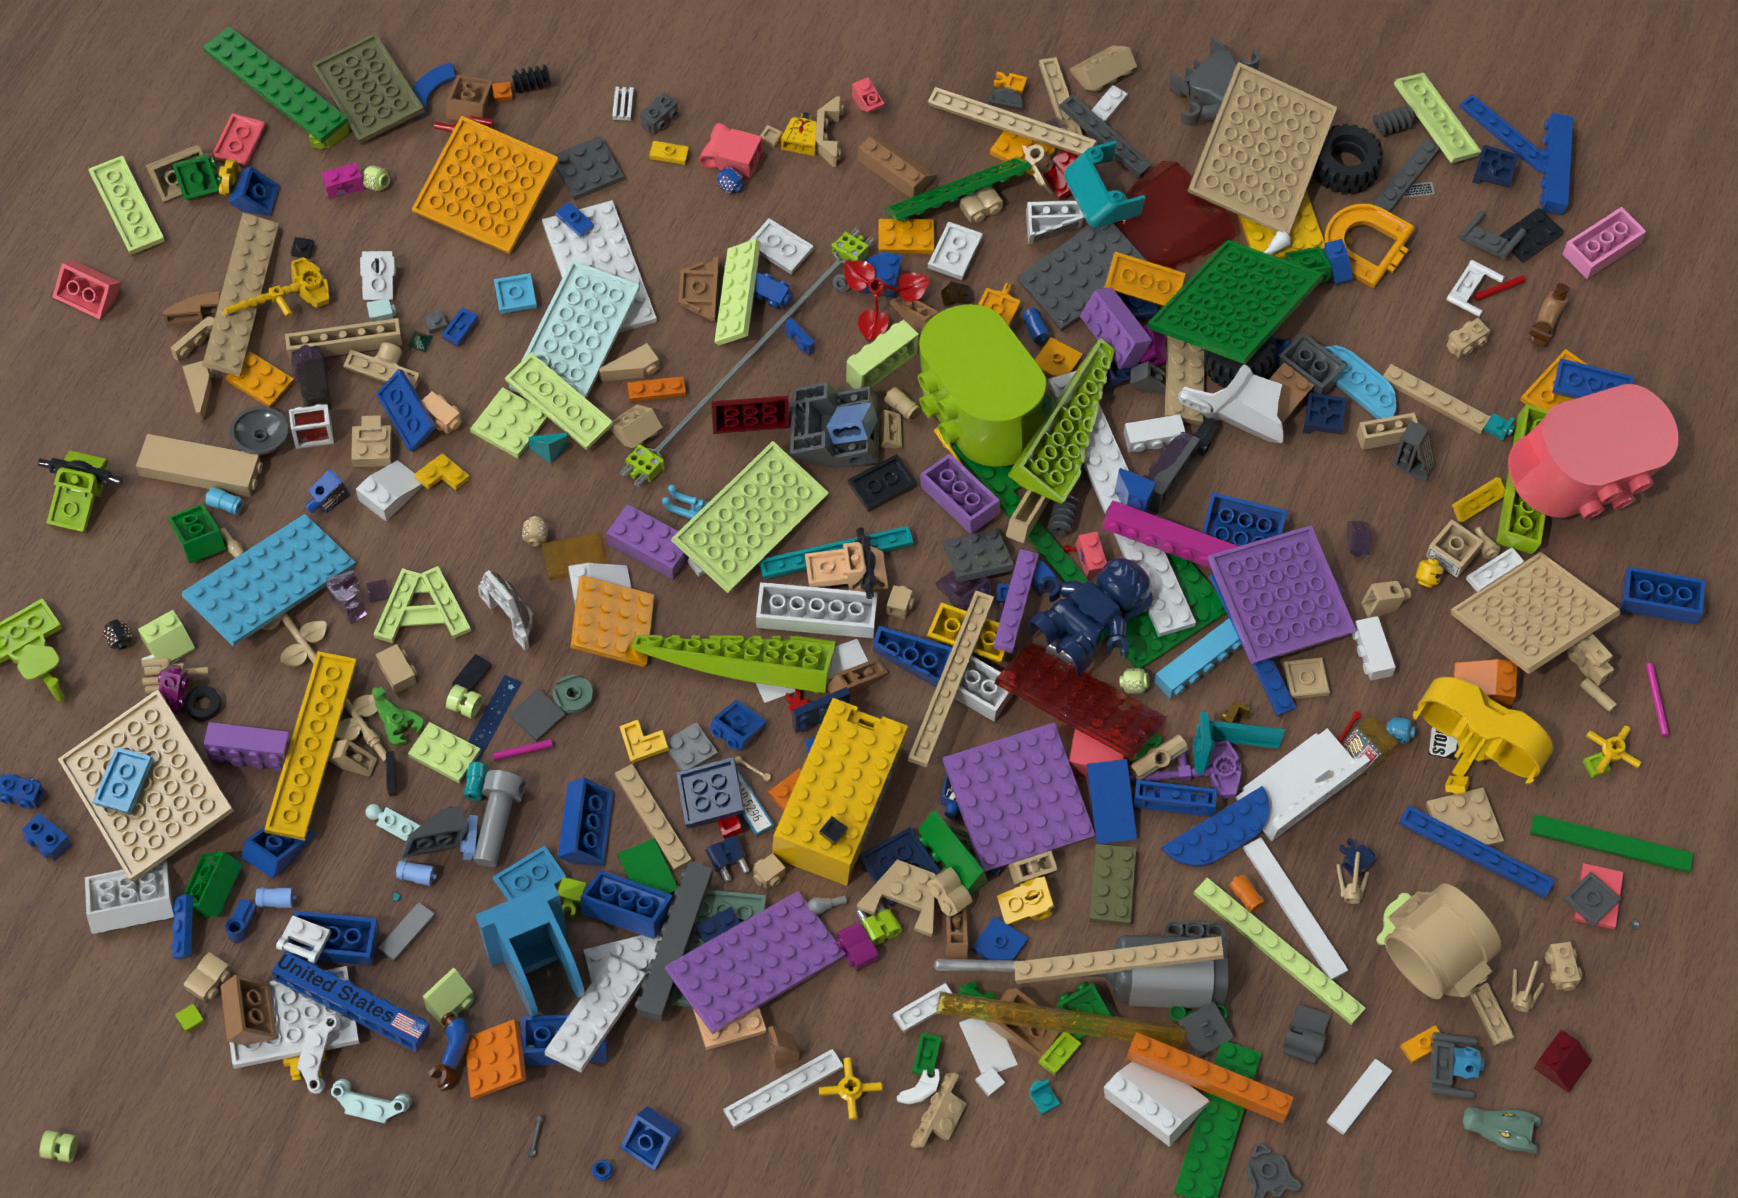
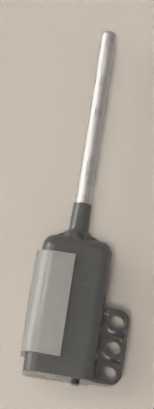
[934,921,1229,1008]

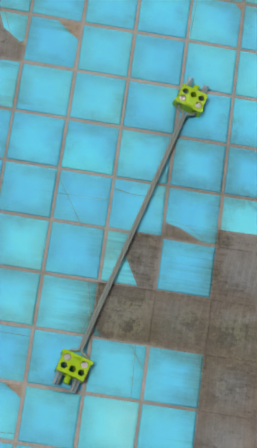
[620,228,875,487]

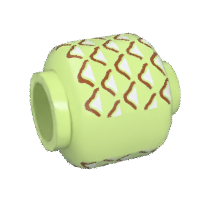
[362,165,390,191]
[1119,668,1149,694]

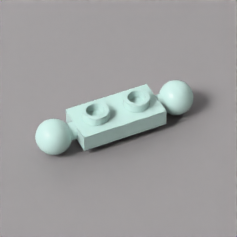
[366,804,420,841]

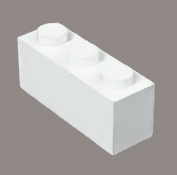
[1123,414,1186,452]
[1352,616,1396,681]

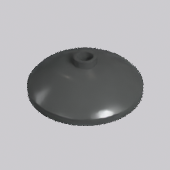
[230,406,288,455]

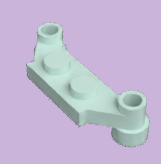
[331,1079,412,1123]

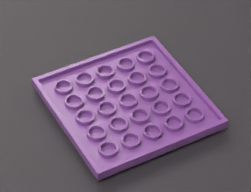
[1207,525,1356,665]
[942,722,1095,872]

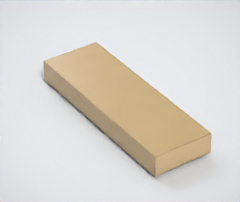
[1470,983,1515,1046]

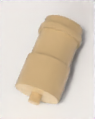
[885,387,920,420]

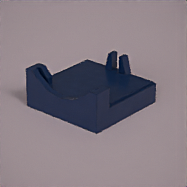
[1472,145,1519,188]
[1303,392,1346,434]

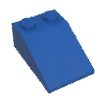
[242,826,315,879]

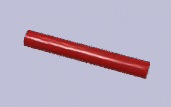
[1473,275,1525,301]

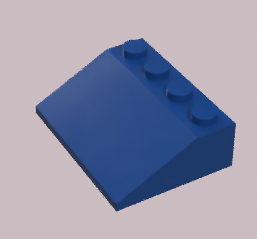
[1202,492,1288,546]

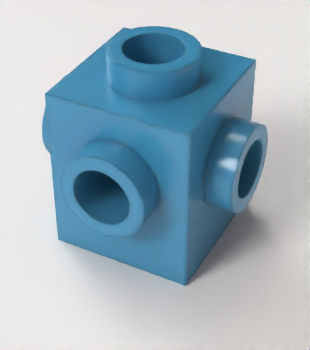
[1453,1047,1484,1079]

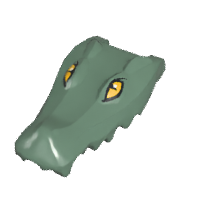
[1463,1107,1542,1154]

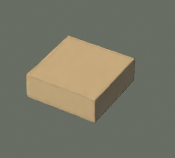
[760,125,783,149]

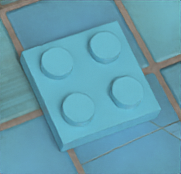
[494,273,537,314]

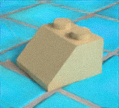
[609,404,663,448]

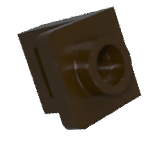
[941,281,972,306]

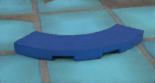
[412,62,456,118]

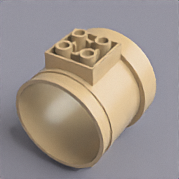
[1384,883,1502,999]

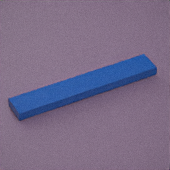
[1459,94,1545,173]

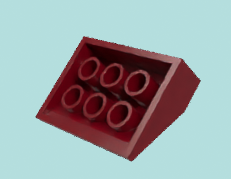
[711,396,789,434]

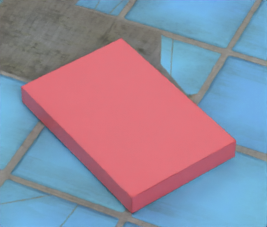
[211,113,267,168]
[1574,863,1623,930]

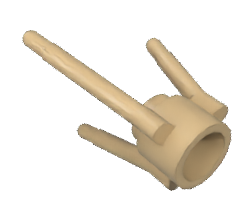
[1336,852,1369,904]
[1511,961,1544,1012]

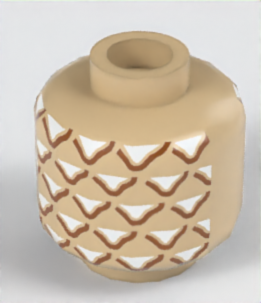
[522,516,548,547]

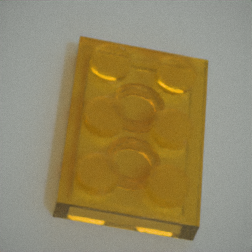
[541,532,606,581]

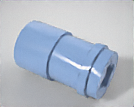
[396,860,437,886]
[256,888,296,908]

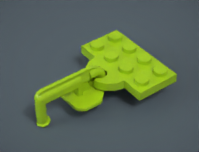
[0,598,64,702]

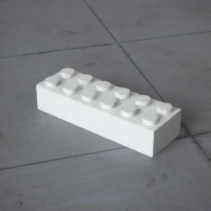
[756,582,877,638]

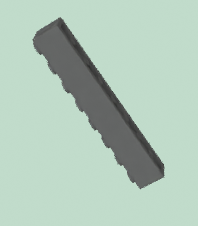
[635,861,713,1023]

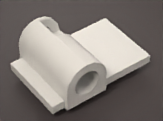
[360,251,396,300]

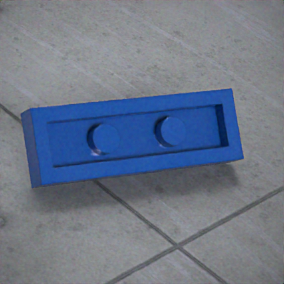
[171,894,193,960]

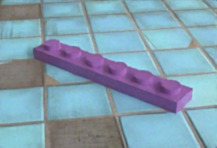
[993,549,1039,653]

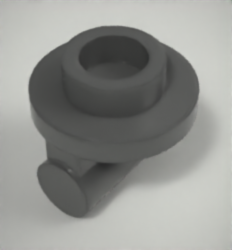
[832,273,849,292]

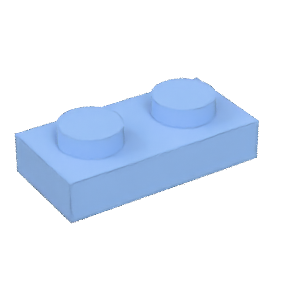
[460,815,478,861]

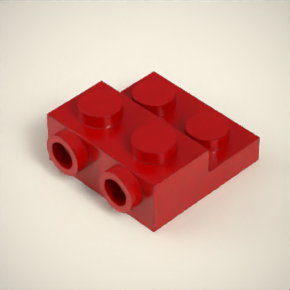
[1044,150,1078,201]

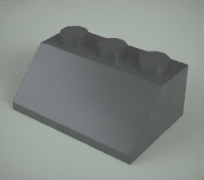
[1277,332,1347,395]

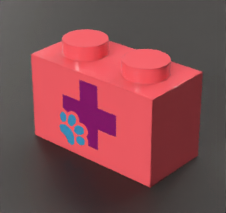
[1075,532,1107,579]

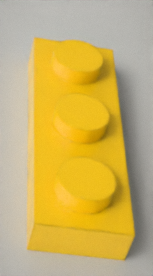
[1452,477,1505,522]

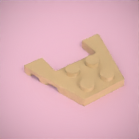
[857,859,935,937]

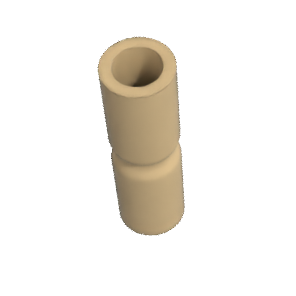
[1580,678,1617,713]

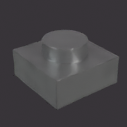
[424,310,448,334]

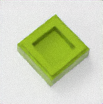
[1583,752,1611,778]
[175,1004,204,1033]

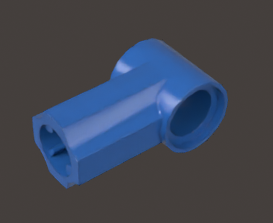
[225,899,257,943]

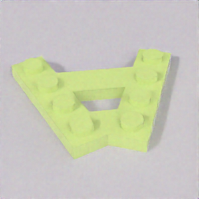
[373,566,471,643]

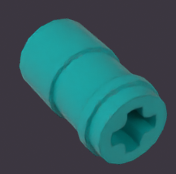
[464,762,488,801]

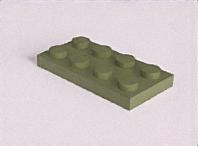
[1089,844,1136,926]

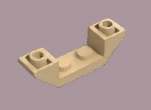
[815,96,843,167]

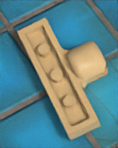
[343,342,421,389]

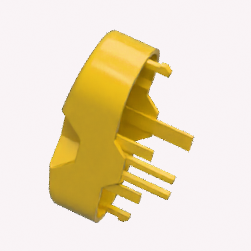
[1412,677,1553,785]

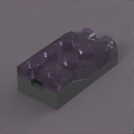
[1143,432,1200,514]

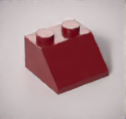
[1534,1029,1592,1093]

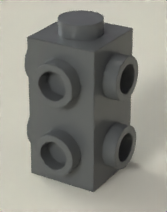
[640,93,678,135]

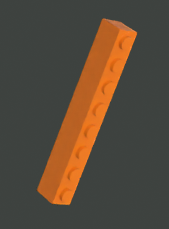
[1126,1032,1294,1124]

